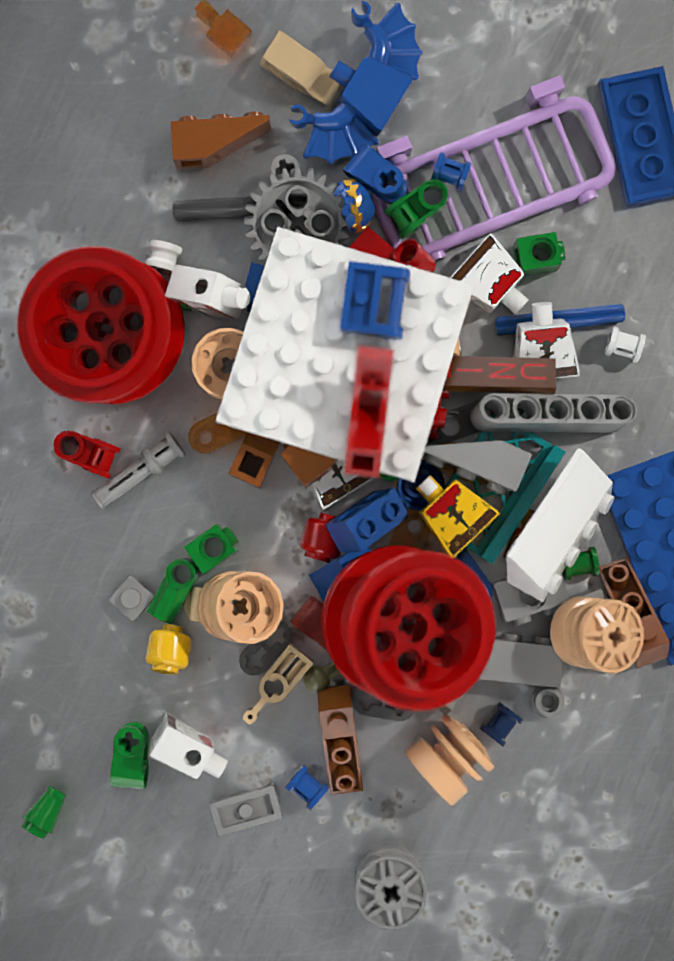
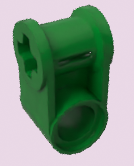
[384,179,448,239]
[110,721,149,789]

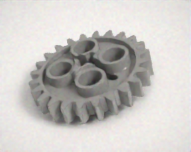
[244,166,349,261]

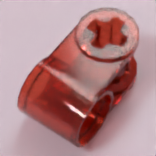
[290,595,326,649]

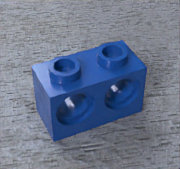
[325,487,410,553]

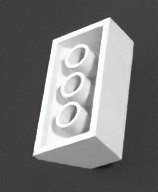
[506,448,614,602]

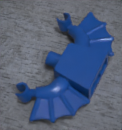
[289,1,423,165]

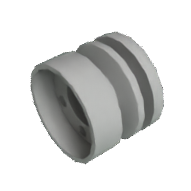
[355,844,427,930]

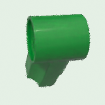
[147,558,200,624]

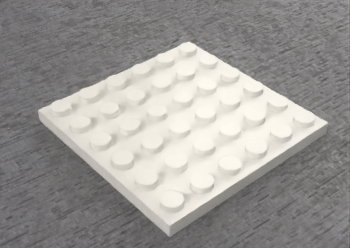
[216,227,474,483]

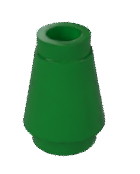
[21,786,66,839]

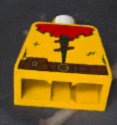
[416,475,500,558]

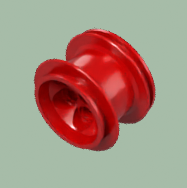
[17,246,185,404]
[321,545,496,711]

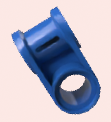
[343,144,407,204]

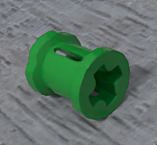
[562,546,600,581]

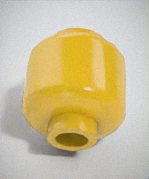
[145,624,192,675]

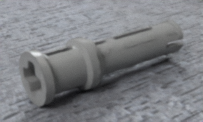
[91,431,186,509]

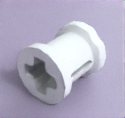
[604,326,646,363]

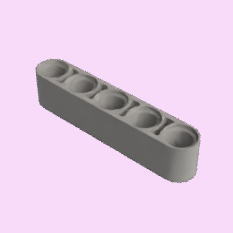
[470,393,637,433]

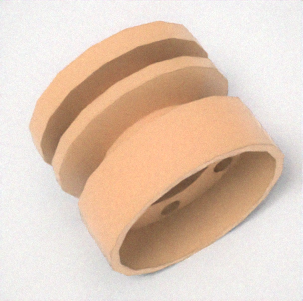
[192,328,244,400]
[197,571,284,644]
[550,596,644,673]
[404,713,495,806]

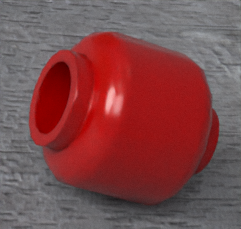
[299,512,341,563]

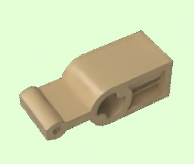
[259,30,344,110]
[243,642,314,725]

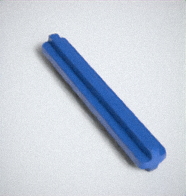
[495,304,625,336]

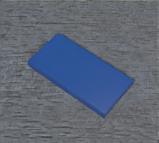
[598,66,674,207]

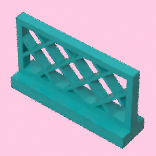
[443,413,566,564]

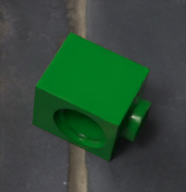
[513,232,565,277]
[184,524,239,575]

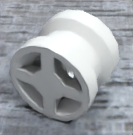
[145,240,183,275]

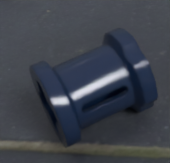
[479,702,523,747]

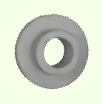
[531,686,565,718]

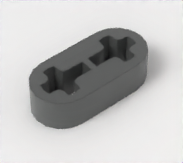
[239,621,292,676]
[352,688,414,721]

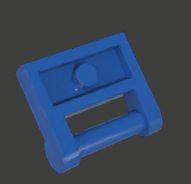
[340,261,411,340]

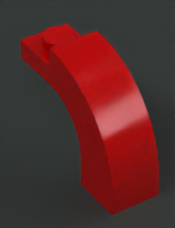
[344,346,394,478]

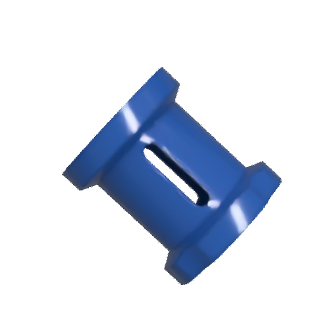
[431,152,472,191]
[285,765,329,810]

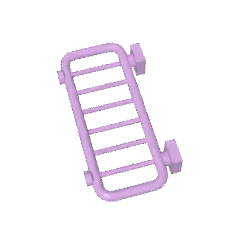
[369,75,616,263]

